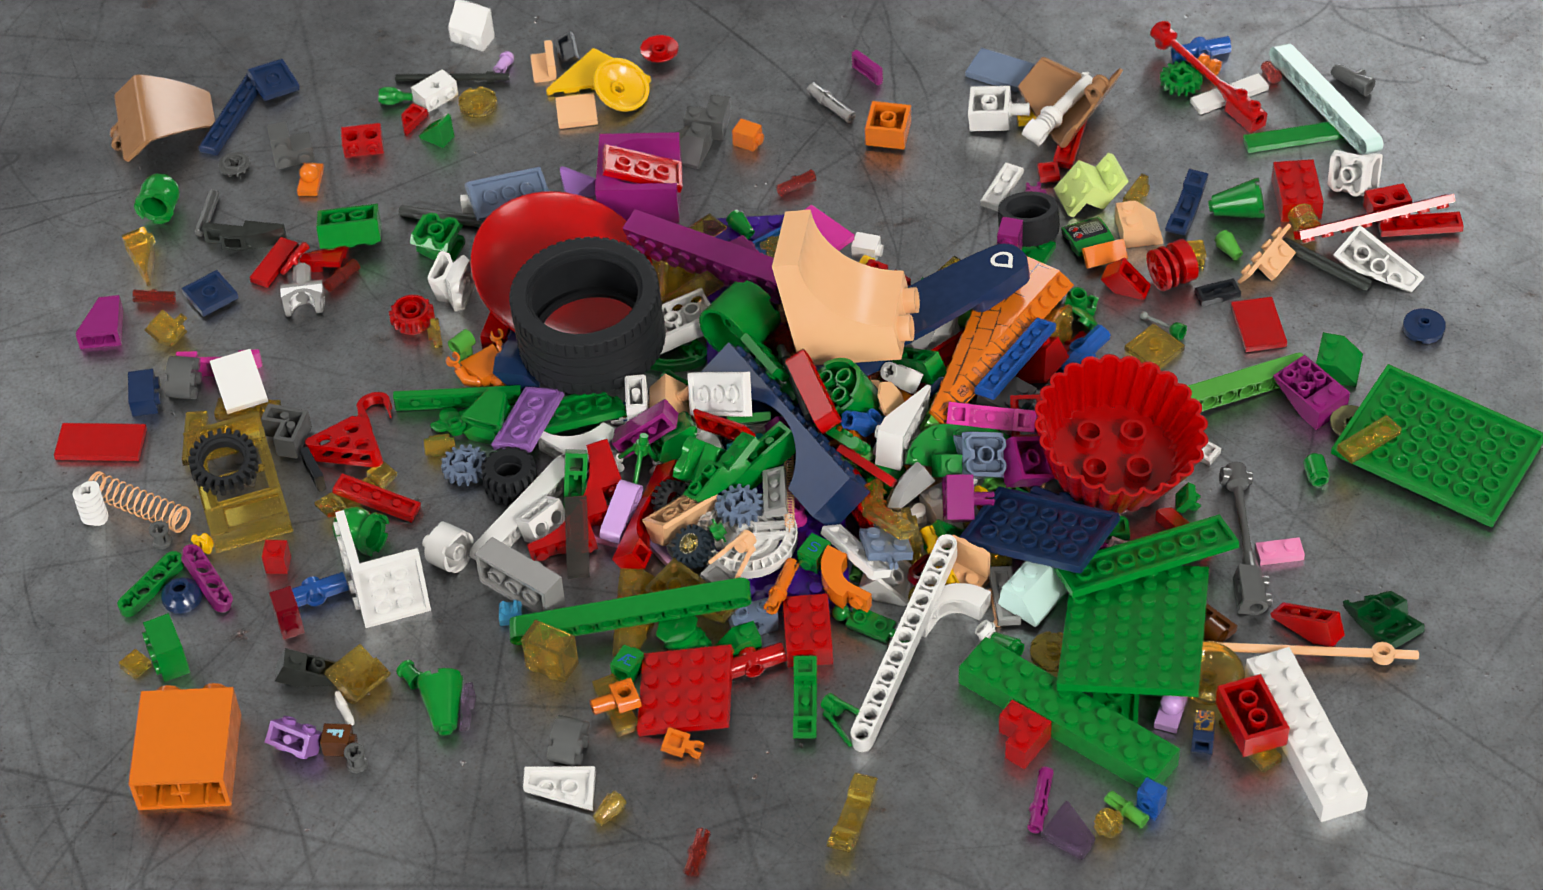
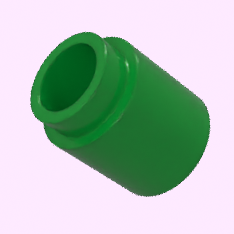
[1303,453,1330,487]

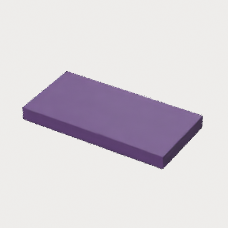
[491,387,565,452]

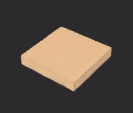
[556,93,598,129]

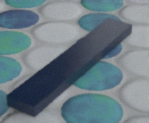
[199,74,258,156]

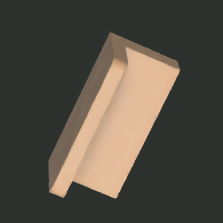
[531,40,557,83]

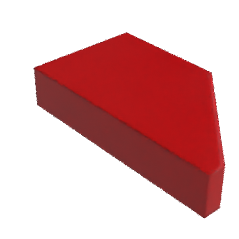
[401,103,429,136]

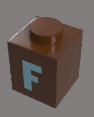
[320,723,357,757]

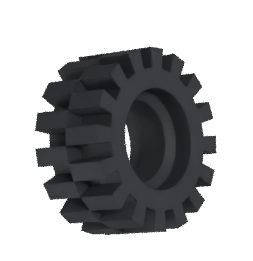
[651,479,688,511]

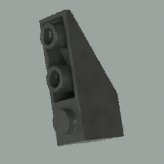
[275,648,351,687]

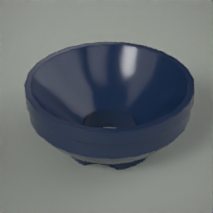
[161,577,202,614]

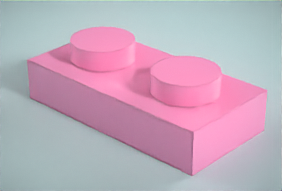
[1255,537,1305,565]

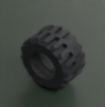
[481,447,537,505]

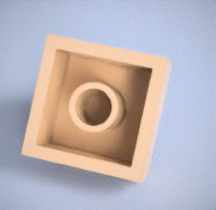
[649,374,695,422]

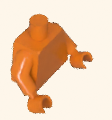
[446,328,507,388]

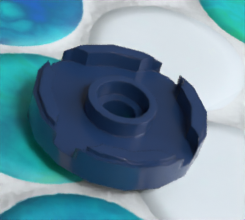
[1403,308,1446,344]

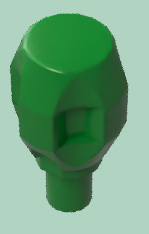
[378,87,413,105]

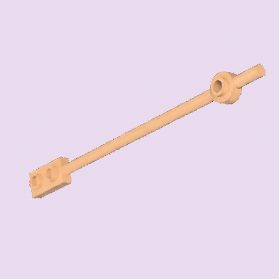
[1203,642,1419,665]

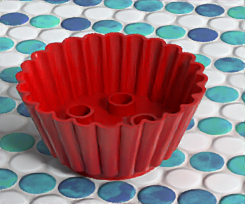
[1034,354,1209,513]

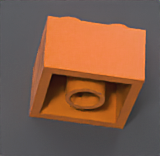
[865,101,911,149]

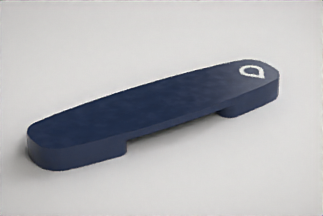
[815,243,1030,376]

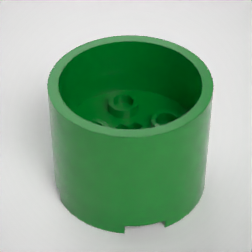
[699,280,781,354]
[818,358,883,426]

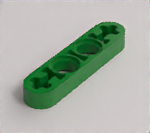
[117,551,184,617]

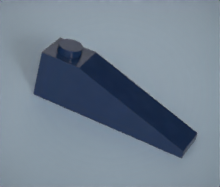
[493,330,540,392]

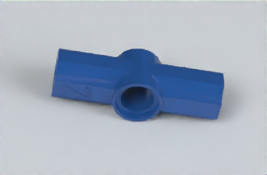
[1171,36,1232,63]
[1056,324,1111,373]
[841,408,886,437]
[292,572,349,607]

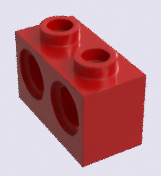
[341,123,384,158]
[1363,183,1412,213]

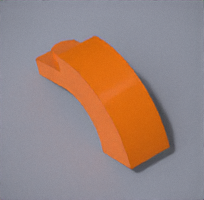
[821,545,872,612]

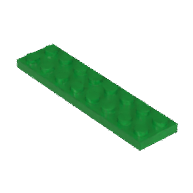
[1055,514,1239,598]

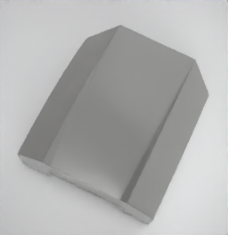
[884,462,935,514]

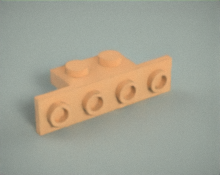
[1237,223,1296,284]

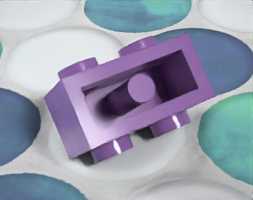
[265,716,322,759]

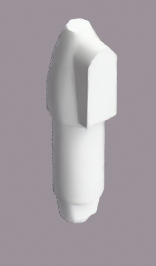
[335,691,355,726]

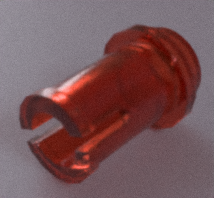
[1261,61,1282,84]

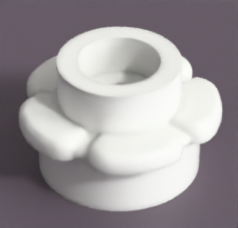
[975,620,996,641]

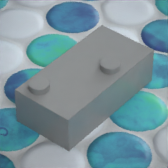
[475,537,566,613]

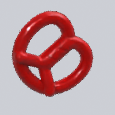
[280,242,310,275]

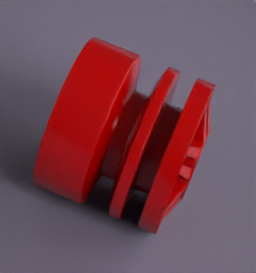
[1146,239,1199,291]

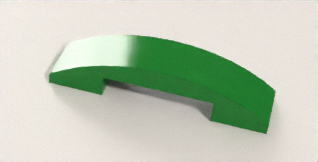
[793,656,817,739]

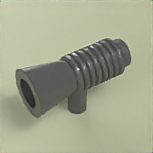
[1331,64,1376,96]

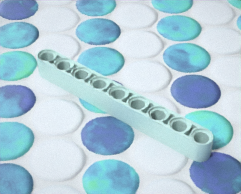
[1269,43,1383,154]

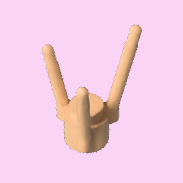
[708,530,757,578]

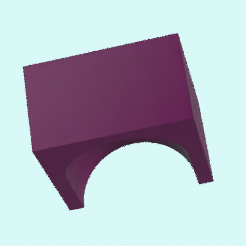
[595,132,682,223]

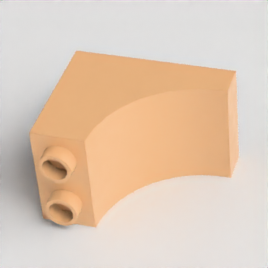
[772,210,920,365]

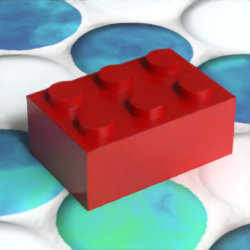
[1271,159,1324,222]
[783,593,833,668]
[1215,674,1290,757]

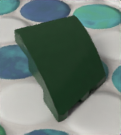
[1343,591,1425,649]

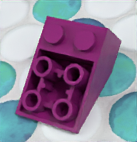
[1273,355,1350,430]

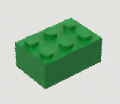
[316,203,382,249]

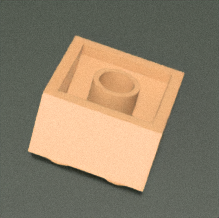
[1115,200,1163,248]

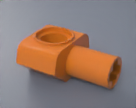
[589,677,641,715]

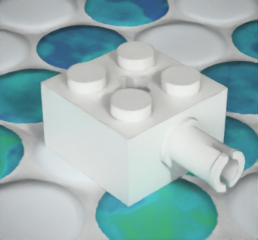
[968,86,1030,131]

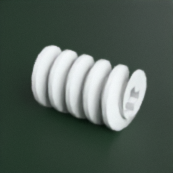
[72,481,109,526]

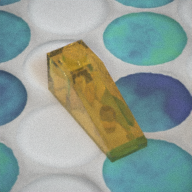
[121,226,156,287]

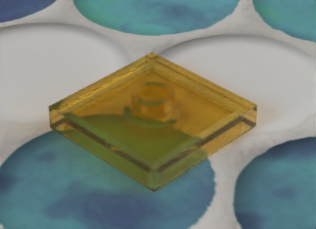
[1125,323,1185,369]

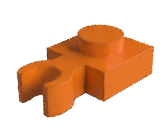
[660,727,704,759]

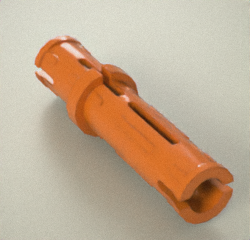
[764,558,799,614]

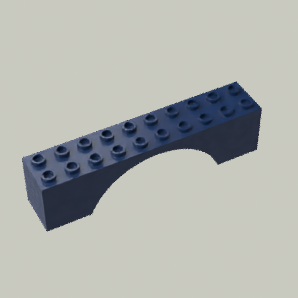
[701,342,870,526]

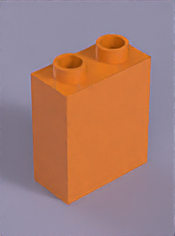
[128,683,241,810]

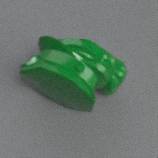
[656,616,712,651]

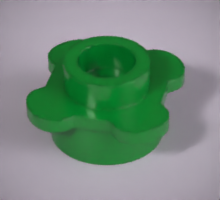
[708,519,727,542]

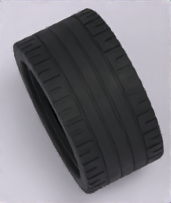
[509,237,666,395]

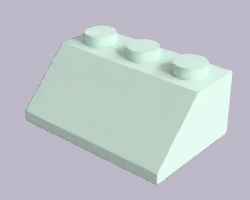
[998,561,1068,627]

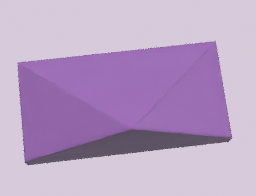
[560,166,596,197]

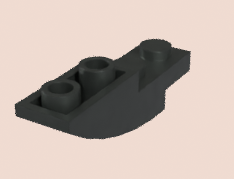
[202,220,287,250]

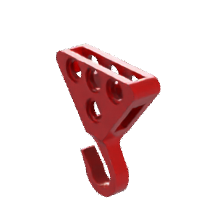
[305,392,392,468]

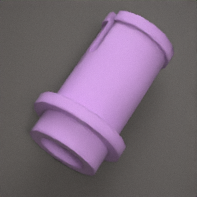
[493,51,514,73]

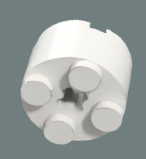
[422,521,474,573]

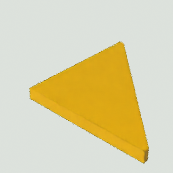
[546,48,651,95]

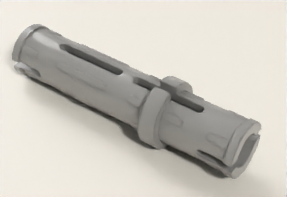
[807,82,856,123]

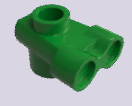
[1064,287,1099,317]

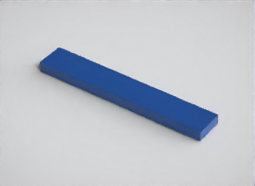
[975,318,1056,400]

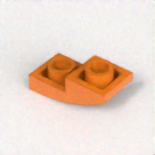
[1082,239,1128,269]

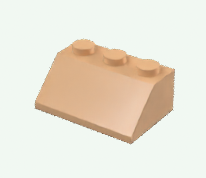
[643,495,717,546]

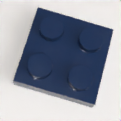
[247,59,300,101]
[181,270,239,317]

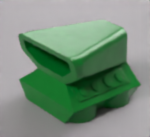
[410,213,465,262]
[461,389,513,445]
[673,436,726,483]

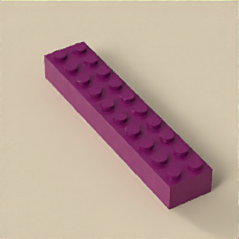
[622,209,782,305]

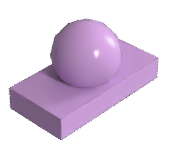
[1154,696,1188,734]

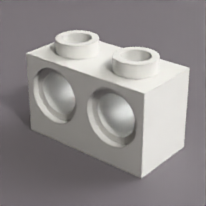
[515,496,568,543]

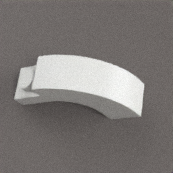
[916,583,991,638]

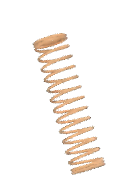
[88,471,191,533]

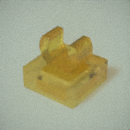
[862,478,887,509]

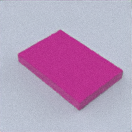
[804,205,855,251]

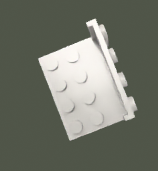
[333,510,431,628]

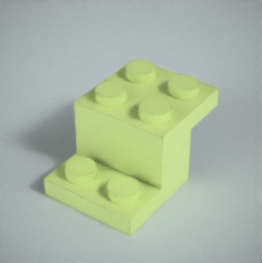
[1053,153,1129,217]

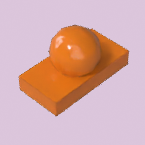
[297,163,324,196]

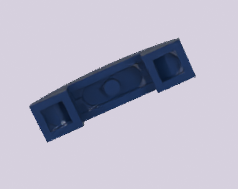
[1165,169,1208,236]

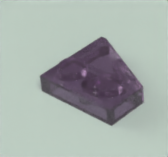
[1041,801,1095,860]

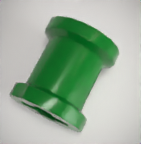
[396,659,423,690]

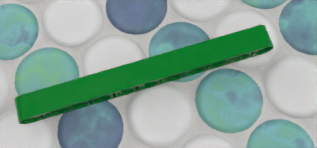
[509,578,751,645]

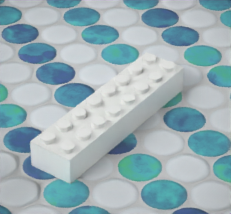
[1244,647,1368,822]

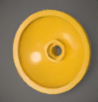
[593,58,649,112]

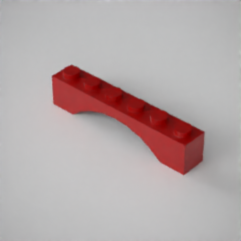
[612,459,685,574]

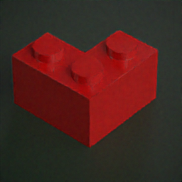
[999,700,1051,769]

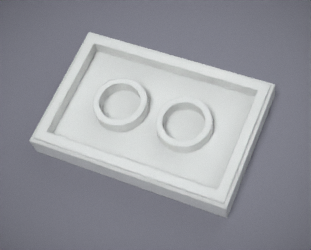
[210,349,268,414]

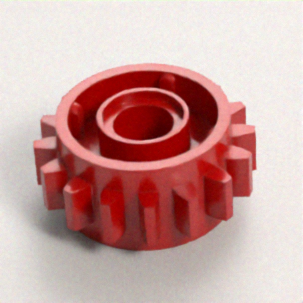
[389,295,435,335]

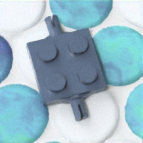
[859,521,913,570]

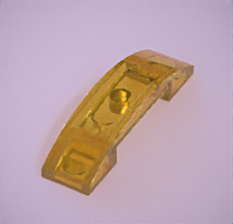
[314,461,397,517]
[827,773,878,852]

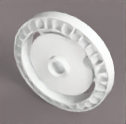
[696,493,798,579]

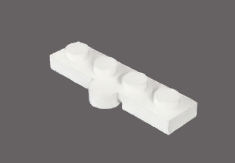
[821,524,891,580]

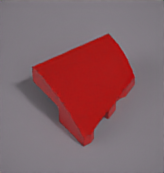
[299,246,348,272]

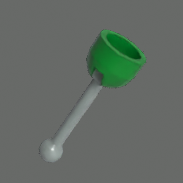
[1140,311,1187,341]

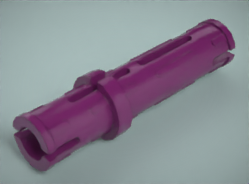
[1027,767,1054,833]

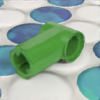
[448,329,476,364]

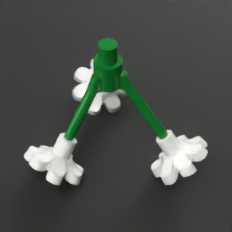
[611,433,664,484]

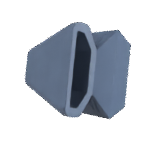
[953,432,1006,479]

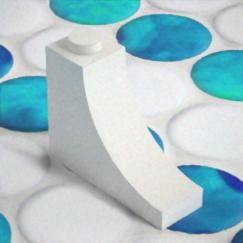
[538,422,617,477]

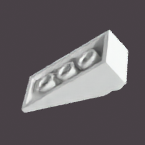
[873,385,931,471]

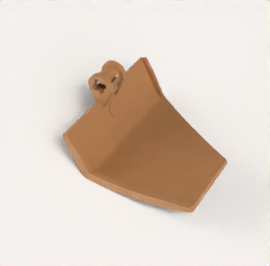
[1018,57,1123,148]
[110,75,215,162]

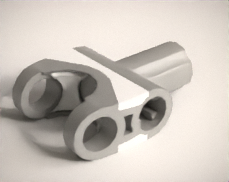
[280,263,325,317]

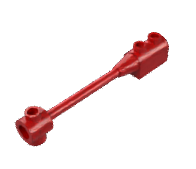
[1150,21,1267,134]

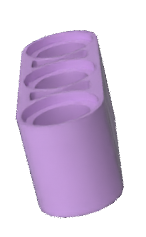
[599,479,643,544]

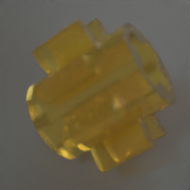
[1094,808,1124,838]

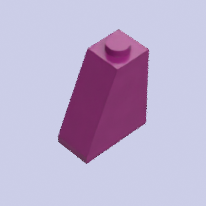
[76,295,123,349]

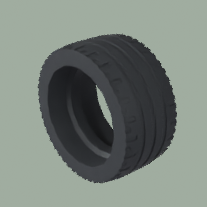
[998,191,1060,247]

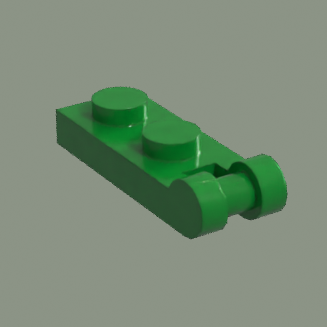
[814,423,871,456]

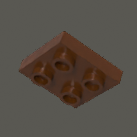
[1202,604,1238,657]

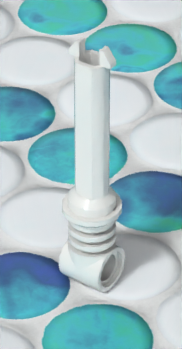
[1022,72,1093,146]

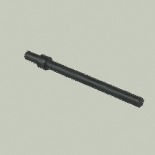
[395,71,510,83]
[777,344,812,421]

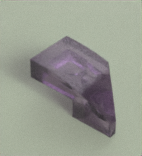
[458,682,476,732]

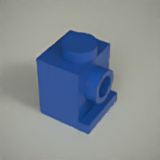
[1135,778,1168,821]

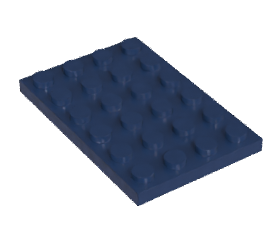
[959,486,1120,574]

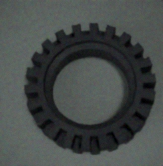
[188,428,259,496]

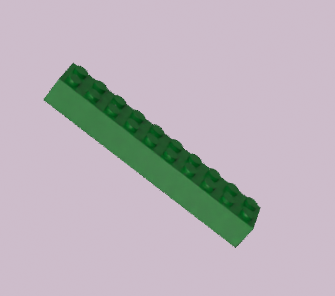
[959,637,1180,788]

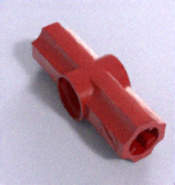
[732,642,787,679]

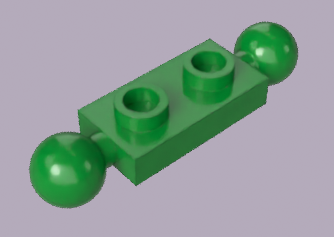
[832,605,909,644]

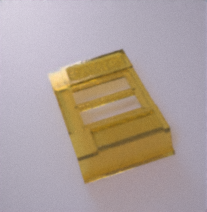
[183,411,293,553]

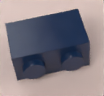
[128,368,161,417]

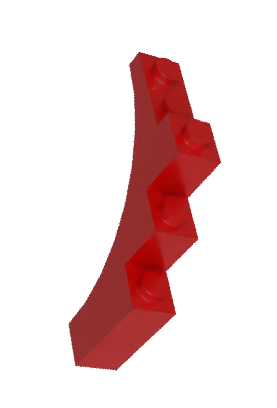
[527,439,621,561]

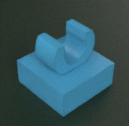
[499,600,522,626]

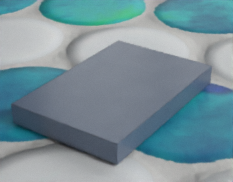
[965,48,1034,93]

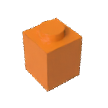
[732,119,764,152]

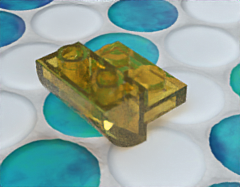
[325,644,391,704]

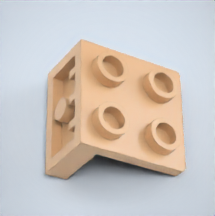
[950,535,990,588]

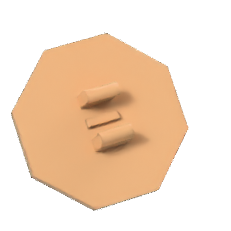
[877,382,904,416]

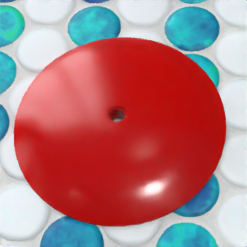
[471,191,653,334]

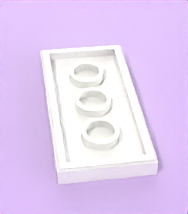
[688,372,752,417]

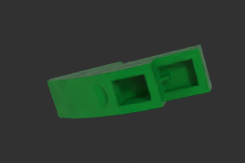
[683,431,760,502]

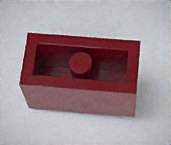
[269,586,305,640]

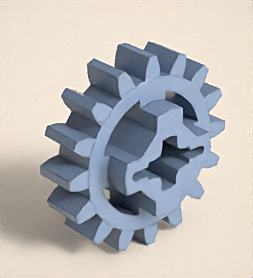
[441,444,486,486]
[715,484,764,528]

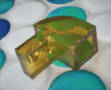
[145,310,188,347]

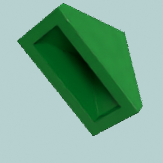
[418,113,454,148]

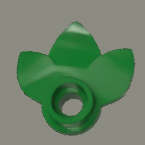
[430,407,467,436]

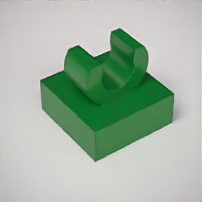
[1175,482,1201,514]

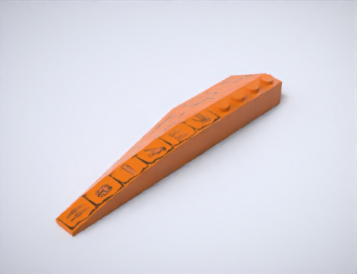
[928,256,1074,424]

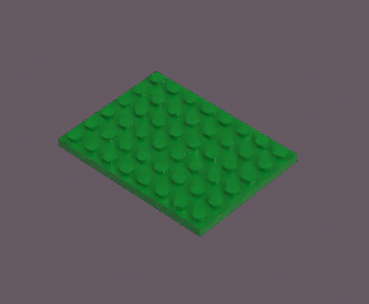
[1330,364,1543,528]
[1057,566,1209,697]

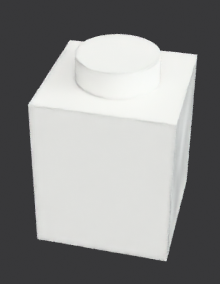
[851,232,883,262]

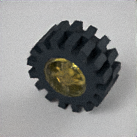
[672,524,715,568]

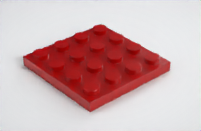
[637,644,734,736]

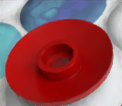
[640,35,679,62]

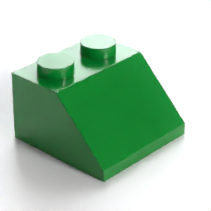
[1316,332,1363,387]

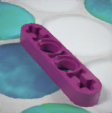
[181,544,233,612]

